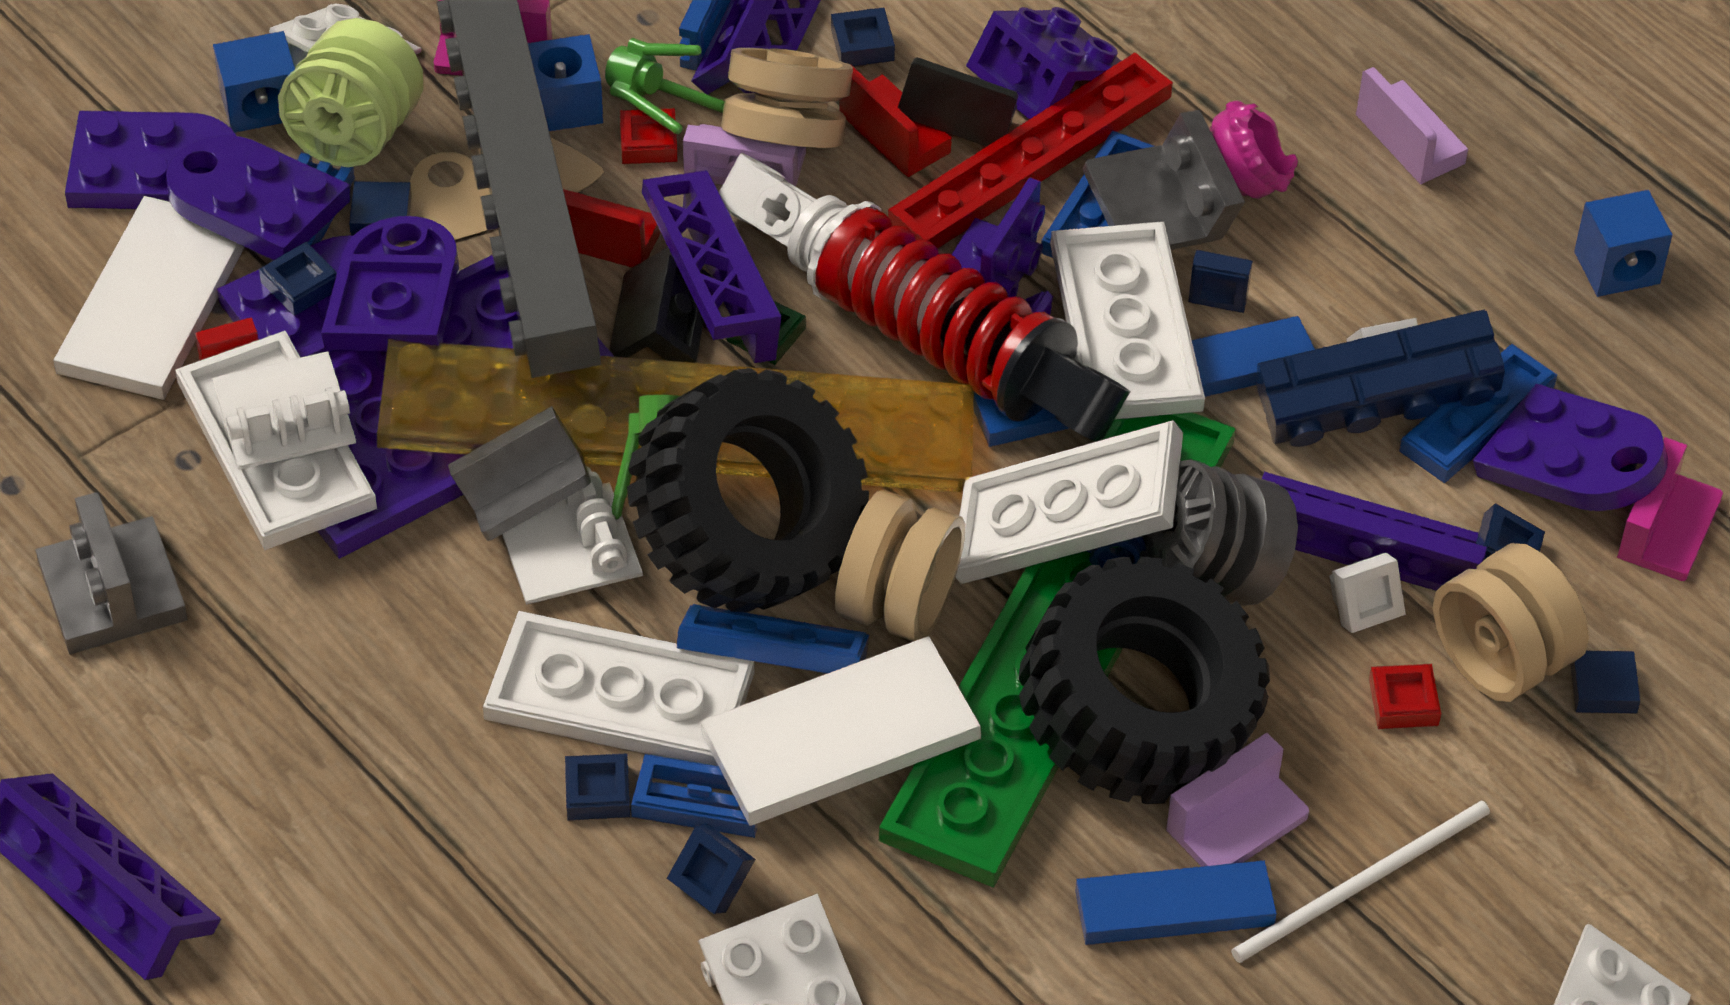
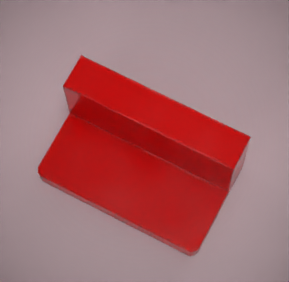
[839,65,952,177]
[563,189,661,268]

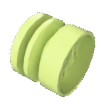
[278,18,424,168]

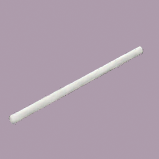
[1231,801,1490,963]

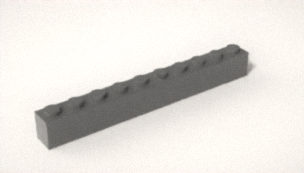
[436,0,601,378]

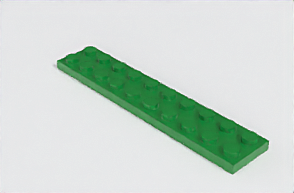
[878,412,1236,888]

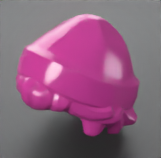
[1210,100,1298,199]

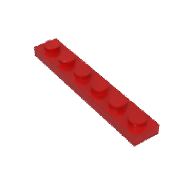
[888,52,1173,249]

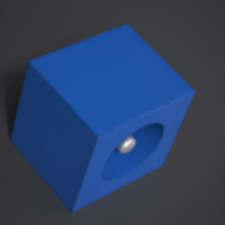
[213,31,295,133]
[528,34,603,131]
[1574,190,1673,297]

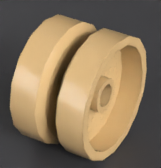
[721,48,853,148]
[835,490,966,642]
[1433,543,1589,702]

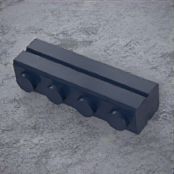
[1256,309,1505,447]

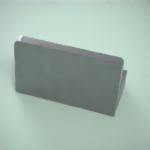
[448,406,591,541]

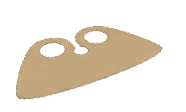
[408,137,604,245]

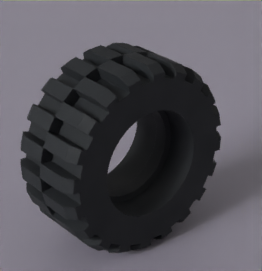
[627,368,869,612]
[1018,556,1270,804]

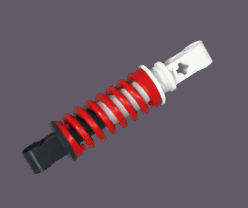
[719,153,1131,442]

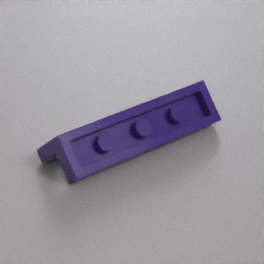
[691,0,821,95]
[642,170,781,363]
[1262,471,1487,591]
[0,773,221,980]

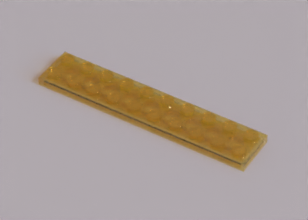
[377,339,974,493]

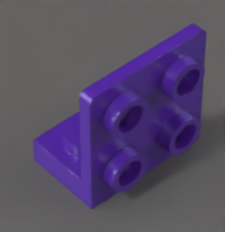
[966,7,1122,119]
[952,178,1045,307]

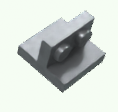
[35,492,188,655]

